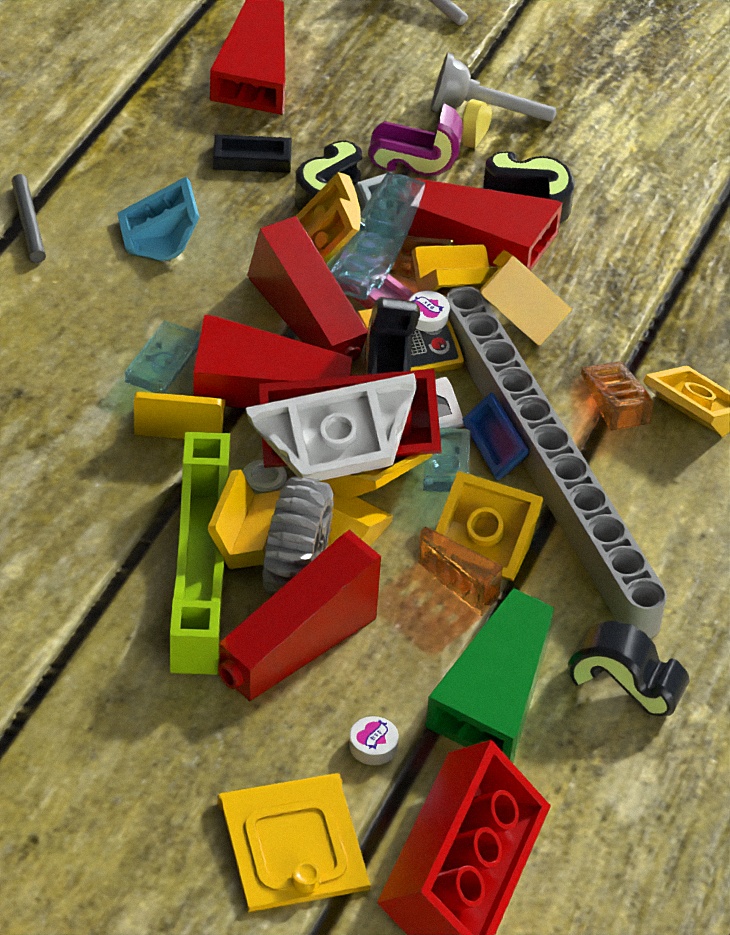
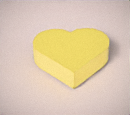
[462,99,492,149]

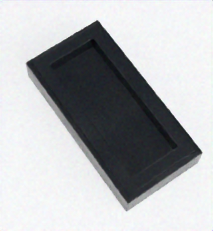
[213,135,292,173]

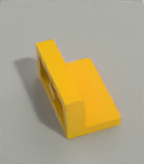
[412,245,499,296]
[480,250,573,345]
[133,392,226,439]
[208,469,280,569]

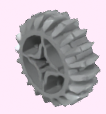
[262,476,334,595]

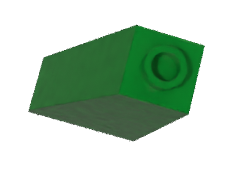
[425,588,554,763]

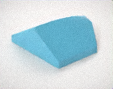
[117,177,200,261]

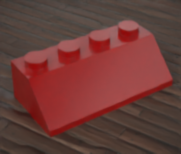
[259,369,442,468]
[377,740,551,935]

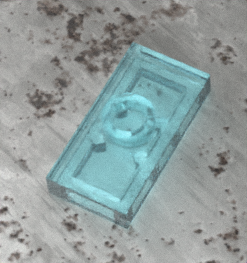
[125,320,201,394]
[423,428,470,492]

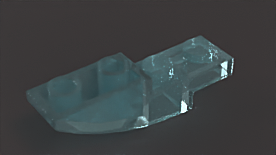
[331,172,425,300]

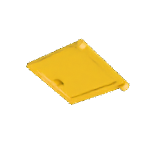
[217,773,371,912]

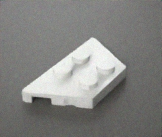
[246,373,416,481]

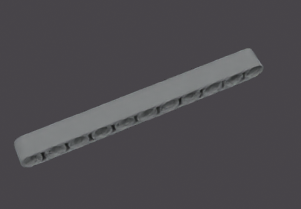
[446,286,667,639]

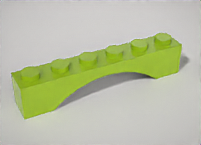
[170,432,230,675]

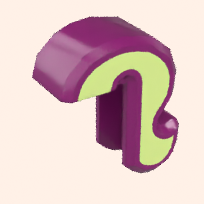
[368,103,463,176]

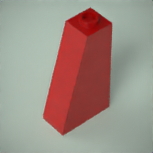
[210,0,286,115]
[394,178,562,271]
[247,216,368,362]
[193,315,355,408]
[218,529,381,702]

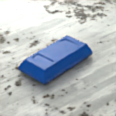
[462,392,529,480]

